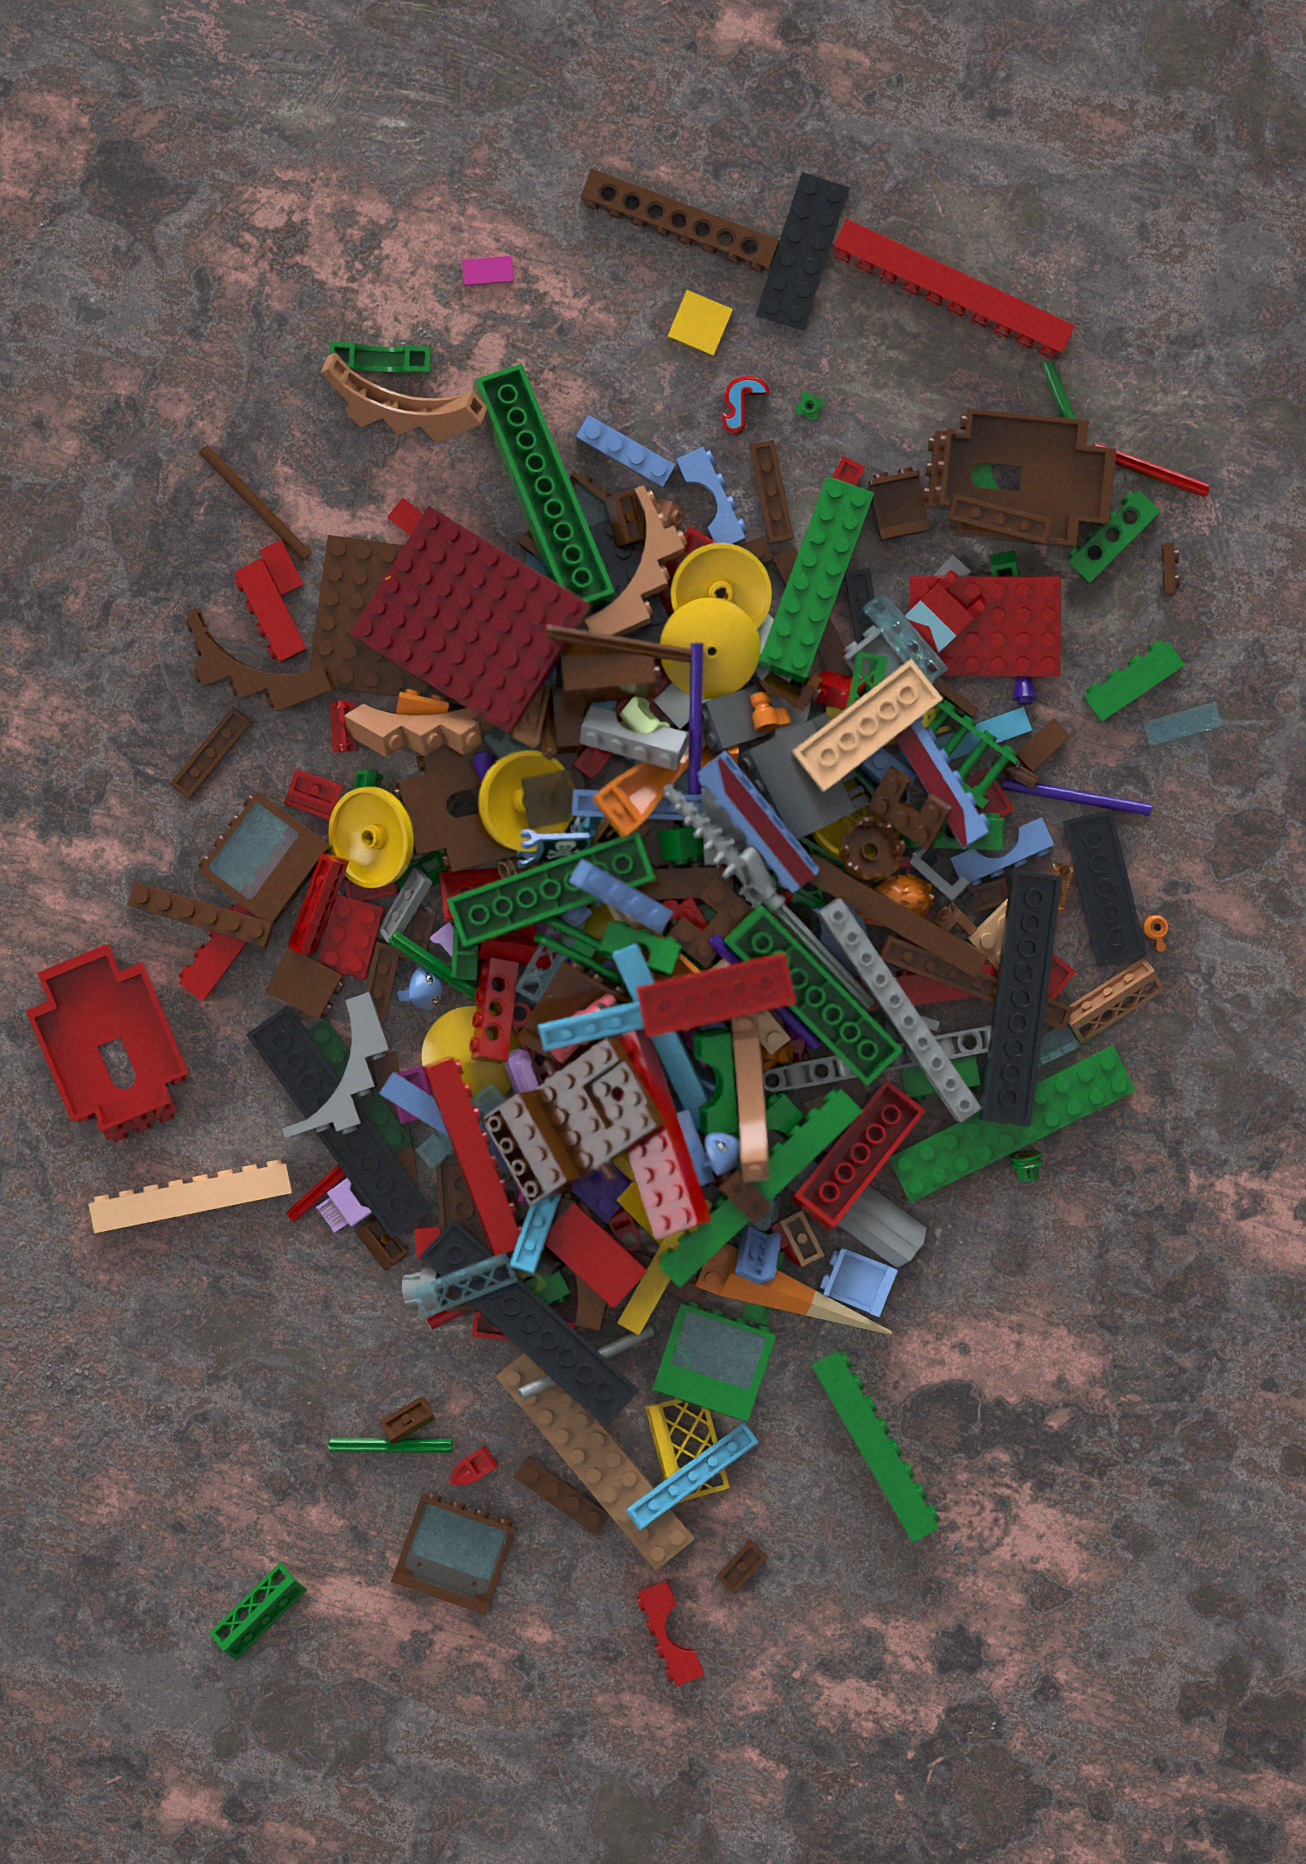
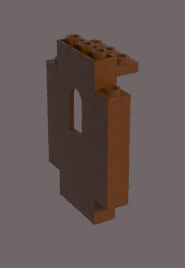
[923,408,1117,548]
[393,729,586,873]

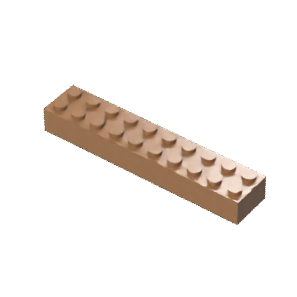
[496,1352,695,1571]

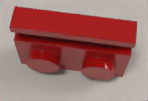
[284,768,344,820]

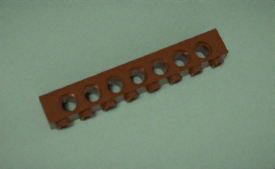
[581,168,779,272]

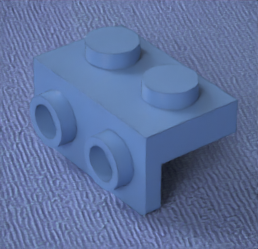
[735,1226,781,1285]

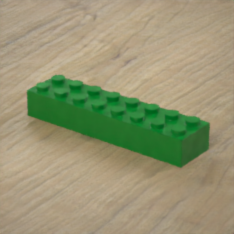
[757,476,874,684]
[447,831,657,948]
[724,904,903,1086]
[811,1348,940,1543]

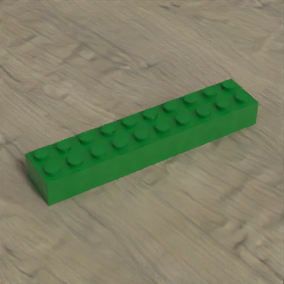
[472,363,615,608]
[888,1045,1136,1203]
[658,1089,863,1288]

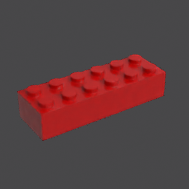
[790,1079,925,1231]

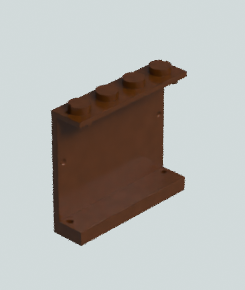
[517,959,634,1067]

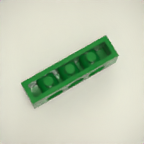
[1066,490,1160,585]
[902,811,1006,850]

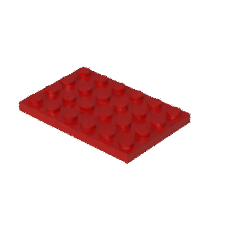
[909,575,1061,676]

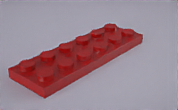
[635,953,796,1038]

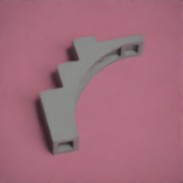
[282,992,389,1141]

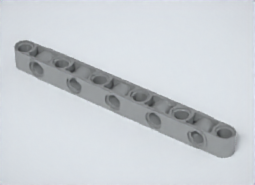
[763,1025,991,1092]

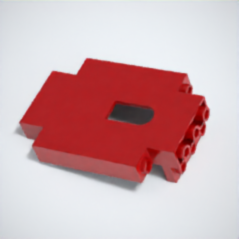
[25,944,190,1143]

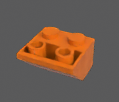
[396,689,450,715]

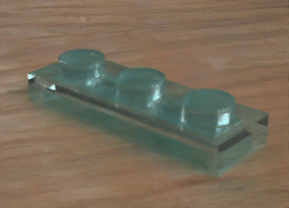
[1143,702,1223,747]

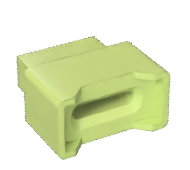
[619,696,670,734]

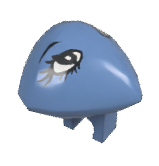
[397,966,444,1011]
[702,1133,741,1175]

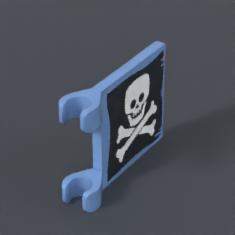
[517,830,590,868]

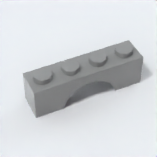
[580,705,687,771]

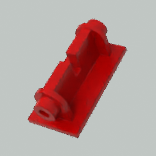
[329,701,358,753]

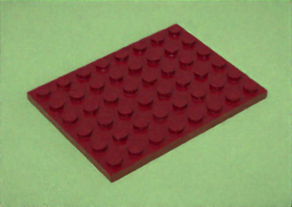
[350,506,591,735]

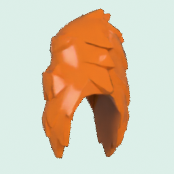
[855,874,935,926]

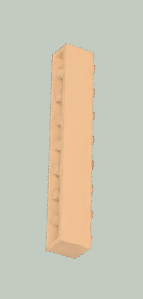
[89,1159,294,1233]

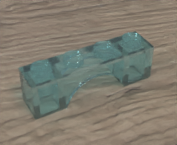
[415,1083,507,1169]

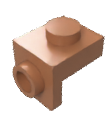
[641,498,684,530]

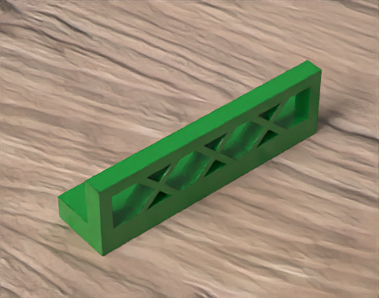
[846,651,888,709]
[209,1562,308,1661]

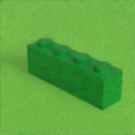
[1083,640,1185,723]

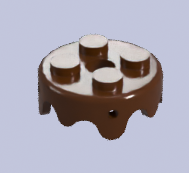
[839,816,905,883]

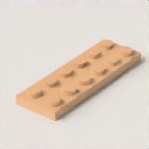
[792,659,943,792]

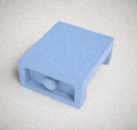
[820,1247,898,1317]

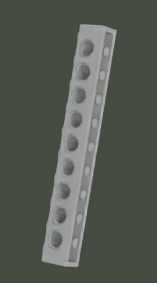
[816,898,981,1122]

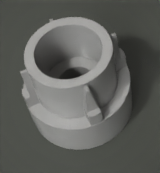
[402,1267,445,1310]

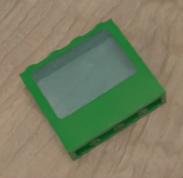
[651,1301,776,1423]

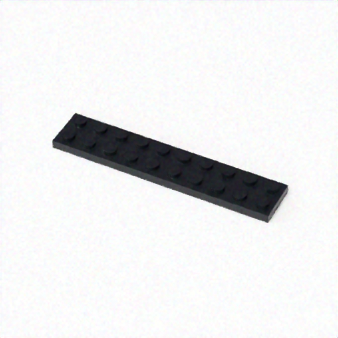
[979,869,1062,1127]
[246,1005,433,1239]
[420,1219,640,1428]

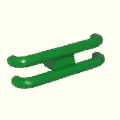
[534,917,624,985]

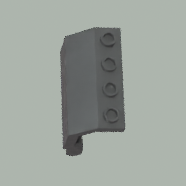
[738,712,870,840]

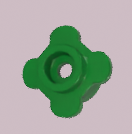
[795,392,824,421]

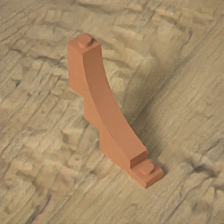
[732,1012,769,1182]

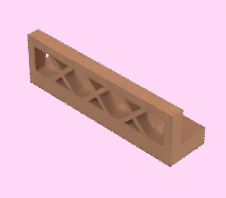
[1068,957,1165,1044]

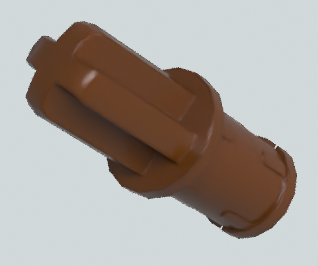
[991,753,1040,789]

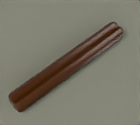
[541,689,557,760]

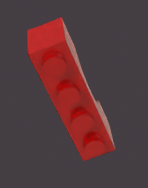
[636,1579,704,1686]

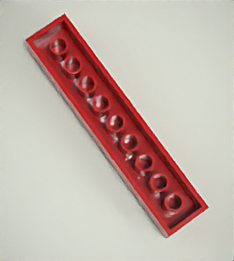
[832,218,1075,360]

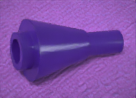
[1012,676,1037,705]
[471,750,495,782]

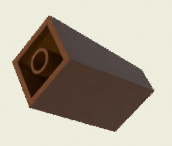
[560,643,660,705]

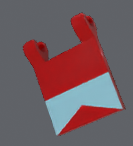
[903,570,986,653]

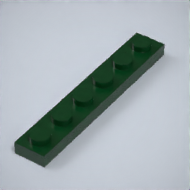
[307,1018,413,1154]

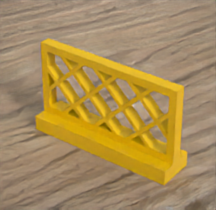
[644,1399,730,1504]

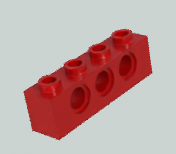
[469,957,519,1064]

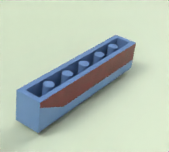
[894,716,991,850]
[698,751,819,893]

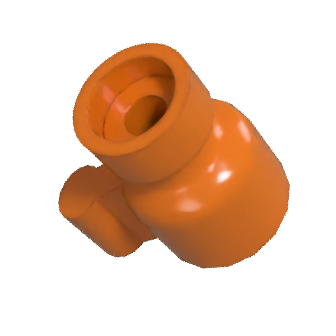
[750,691,792,733]
[1142,915,1168,952]
[761,1044,794,1072]

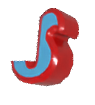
[721,376,770,435]

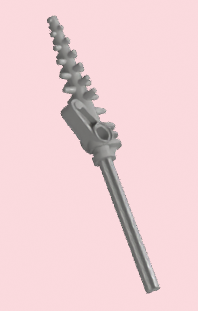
[662,784,875,1010]

